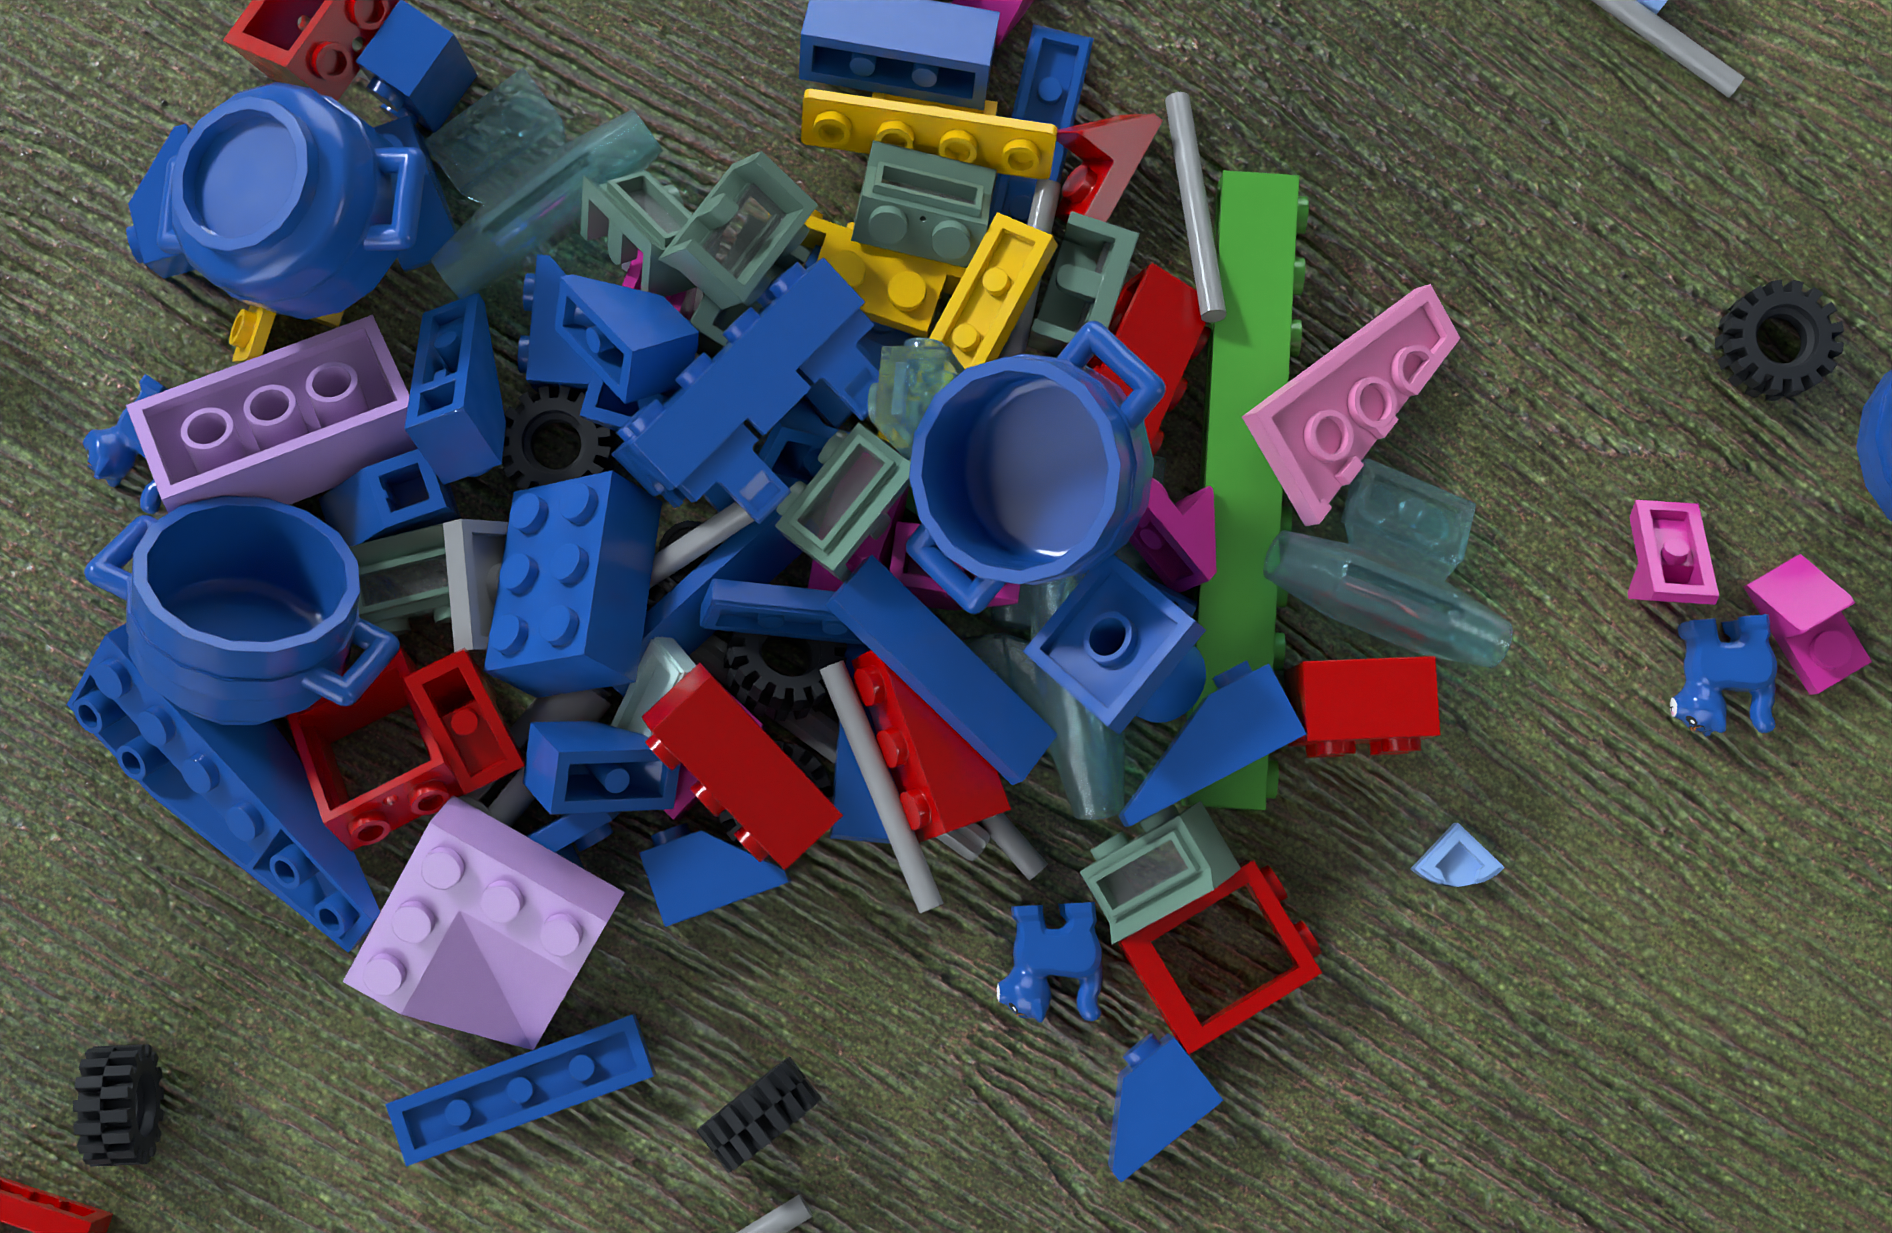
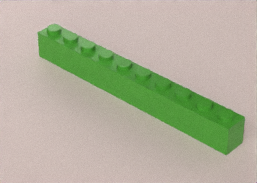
[1181,170,1309,811]

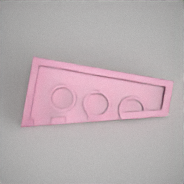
[1242,284,1460,526]

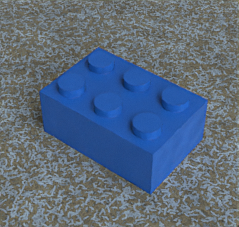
[483,470,662,698]

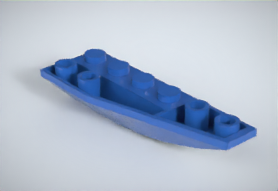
[67,623,380,953]

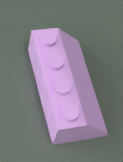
[126,315,418,513]

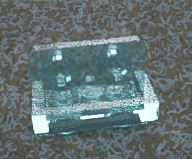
[868,338,965,461]

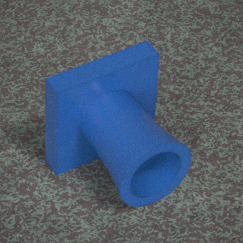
[1023,554,1206,735]

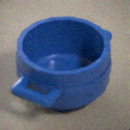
[157,82,426,320]
[906,321,1166,614]
[84,496,400,725]

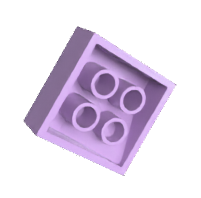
[343,795,625,1050]

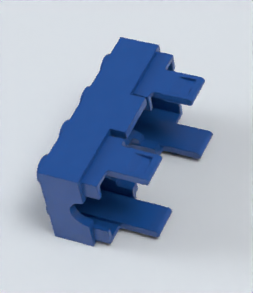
[612,257,894,524]

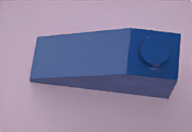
[404,292,506,485]
[1119,660,1306,827]

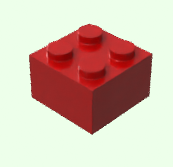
[1284,656,1440,758]

